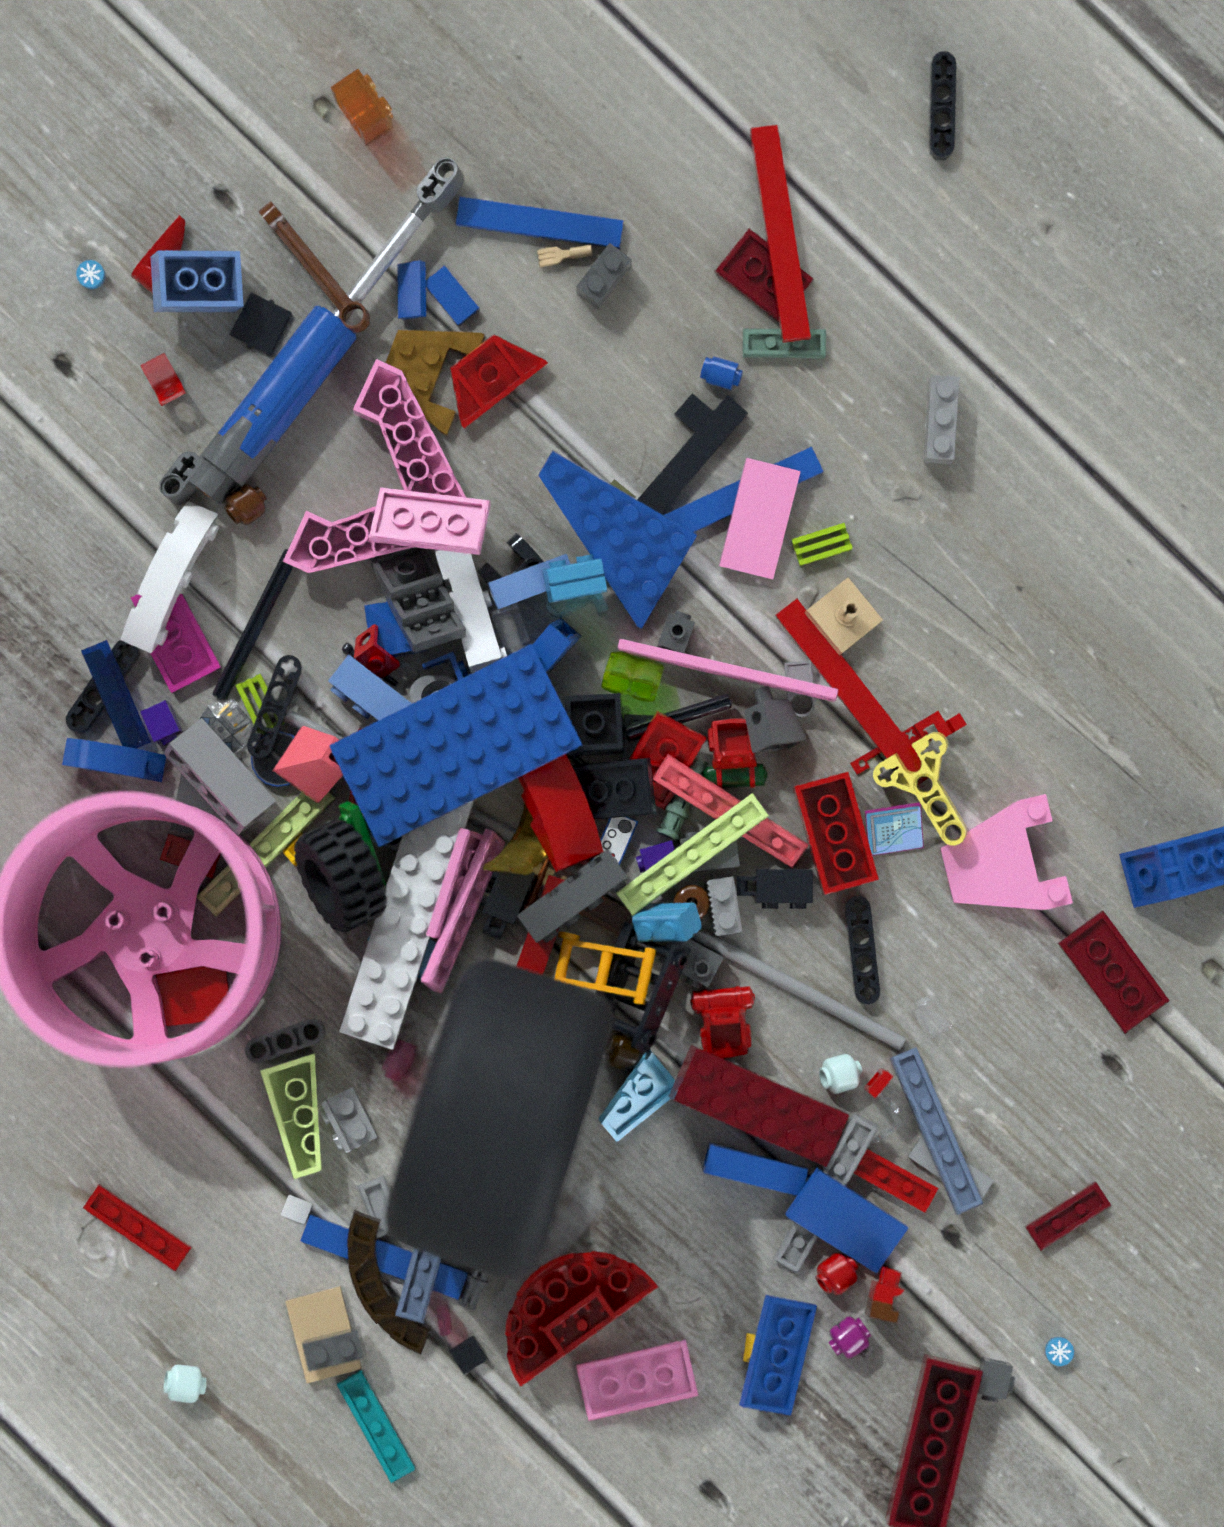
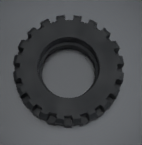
[294,819,387,933]

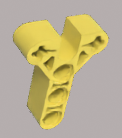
[873,732,967,846]

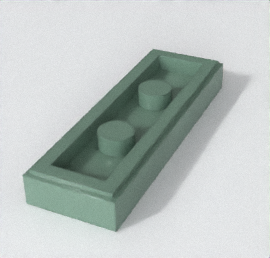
[742,328,826,358]

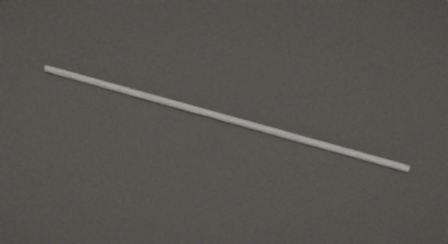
[284,709,906,1050]

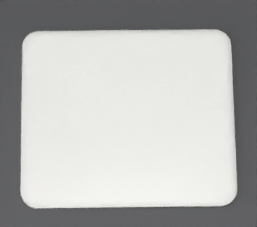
[281,1195,312,1224]

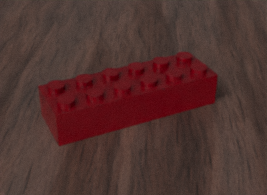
[669,1045,849,1167]
[885,1354,983,1527]

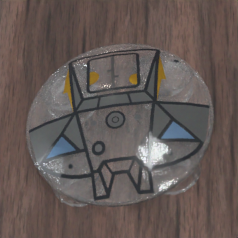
[198,699,254,753]

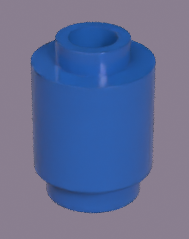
[700,356,743,390]

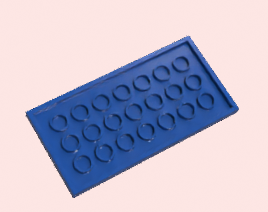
[329,644,583,847]

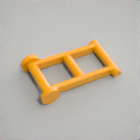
[555,931,656,1005]

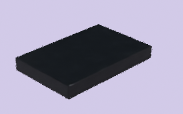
[572,758,656,820]

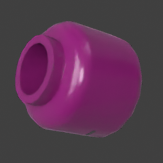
[828,1316,871,1359]

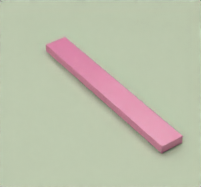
[618,639,838,702]

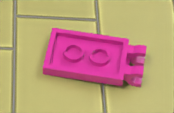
[130,593,222,693]

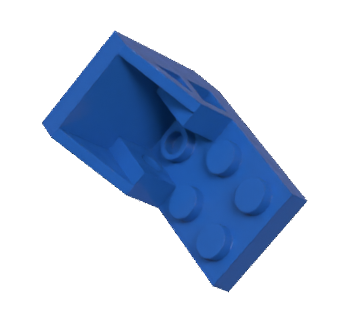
[1119,826,1224,908]

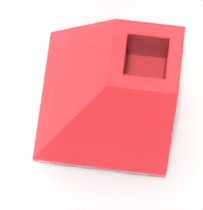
[273,726,343,803]

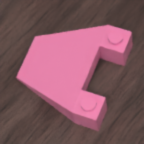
[940,794,1073,910]

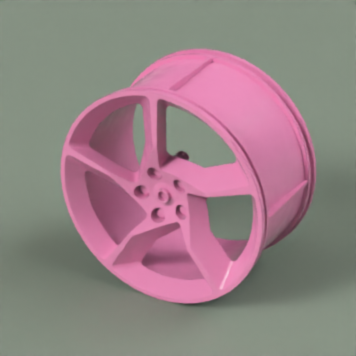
[0,792,281,1066]

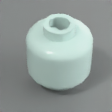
[819,1054,863,1094]
[163,1365,206,1403]

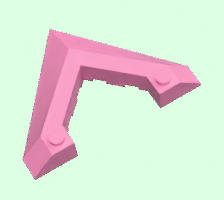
[283,359,466,573]

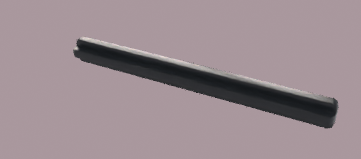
[212,549,293,701]

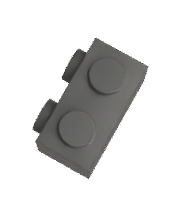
[658,939,724,989]

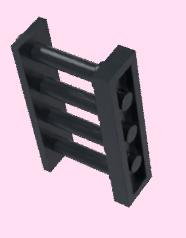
[596,922,691,1053]

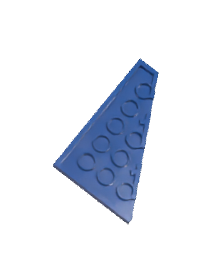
[538,450,697,629]

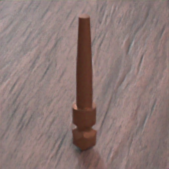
[521,856,550,912]

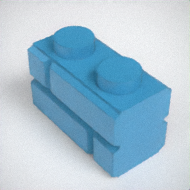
[543,554,607,602]
[632,903,702,942]

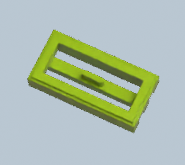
[791,522,853,566]
[235,673,285,735]

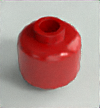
[815,1253,858,1295]

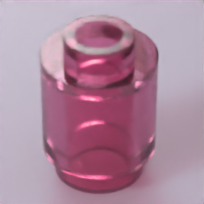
[381,1039,417,1082]

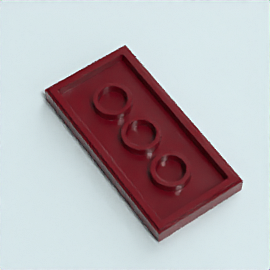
[1057,910,1170,1034]

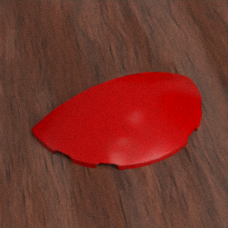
[505,1251,659,1387]

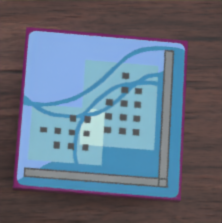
[865,802,924,856]

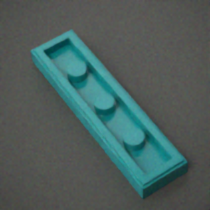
[336,1369,416,1483]

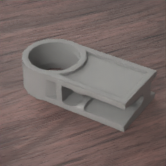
[784,660,816,718]

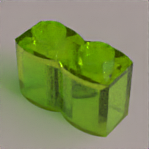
[601,652,664,702]

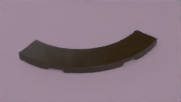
[347,1210,432,1355]

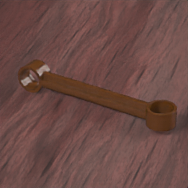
[258,201,370,333]

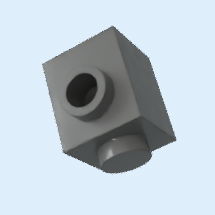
[657,611,695,653]
[978,1357,1015,1402]

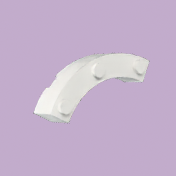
[120,501,219,653]
[434,550,507,674]

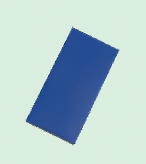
[397,260,426,320]
[426,265,480,327]

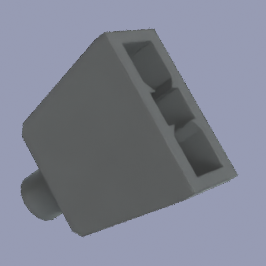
[744,686,807,753]

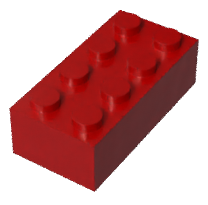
[792,772,879,895]

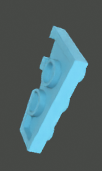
[598,1050,675,1142]

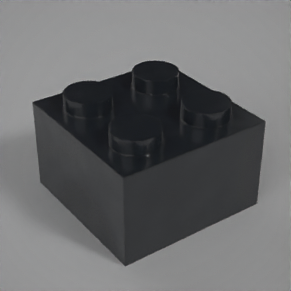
[564,693,625,757]

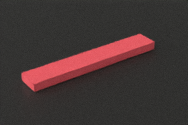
[653,754,808,869]

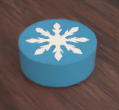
[76,260,105,289]
[1045,1337,1074,1366]

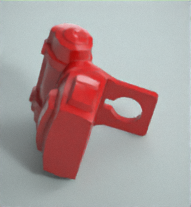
[690,986,755,1058]

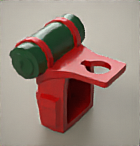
[703,719,768,789]

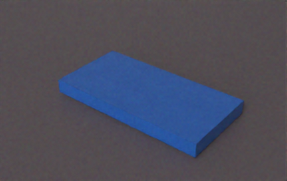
[785,1168,908,1274]
[739,1294,817,1416]

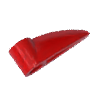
[131,215,186,294]

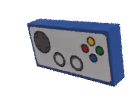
[591,817,639,865]

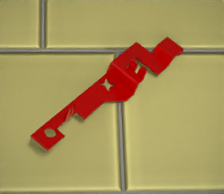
[850,710,967,775]

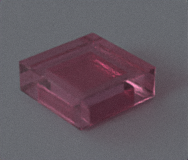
[436,1304,452,1336]

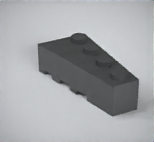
[517,849,628,944]

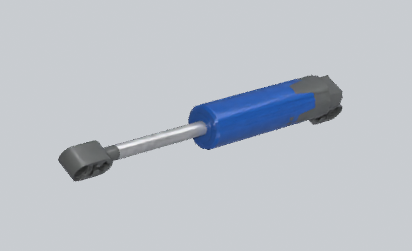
[159,158,464,505]

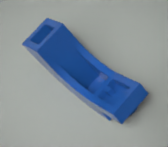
[62,738,166,782]

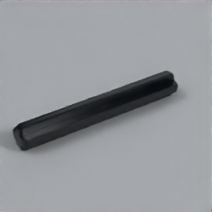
[624,694,732,740]

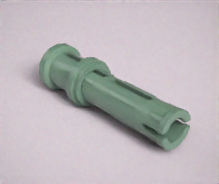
[656,757,708,841]

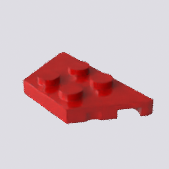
[450,334,548,428]

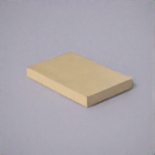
[285,1286,362,1383]

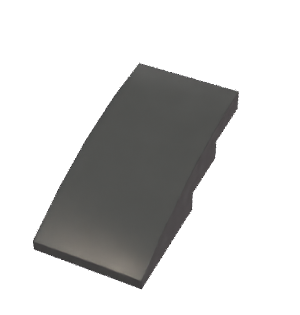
[370,547,466,653]

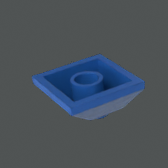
[364,602,428,657]

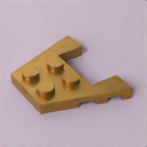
[385,330,485,436]

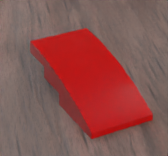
[518,754,604,872]

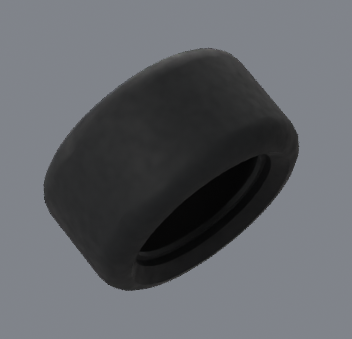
[385,959,614,1279]

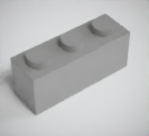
[923,375,959,465]

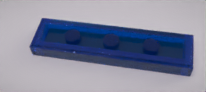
[81,639,151,749]

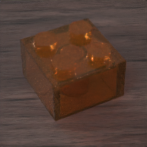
[330,69,394,146]

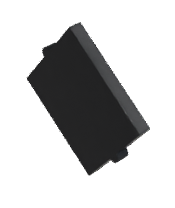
[229,292,292,356]

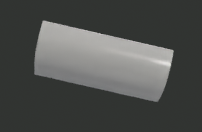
[163,718,276,836]

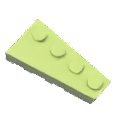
[260,1054,321,1179]

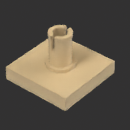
[804,578,883,656]

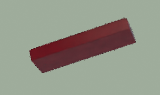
[1025,1181,1112,1251]

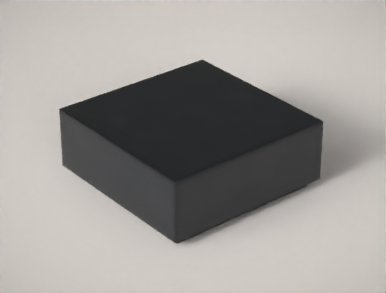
[674,393,713,433]
[449,1335,488,1375]

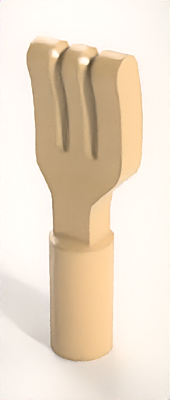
[537,245,593,267]

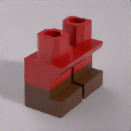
[865,1267,904,1323]

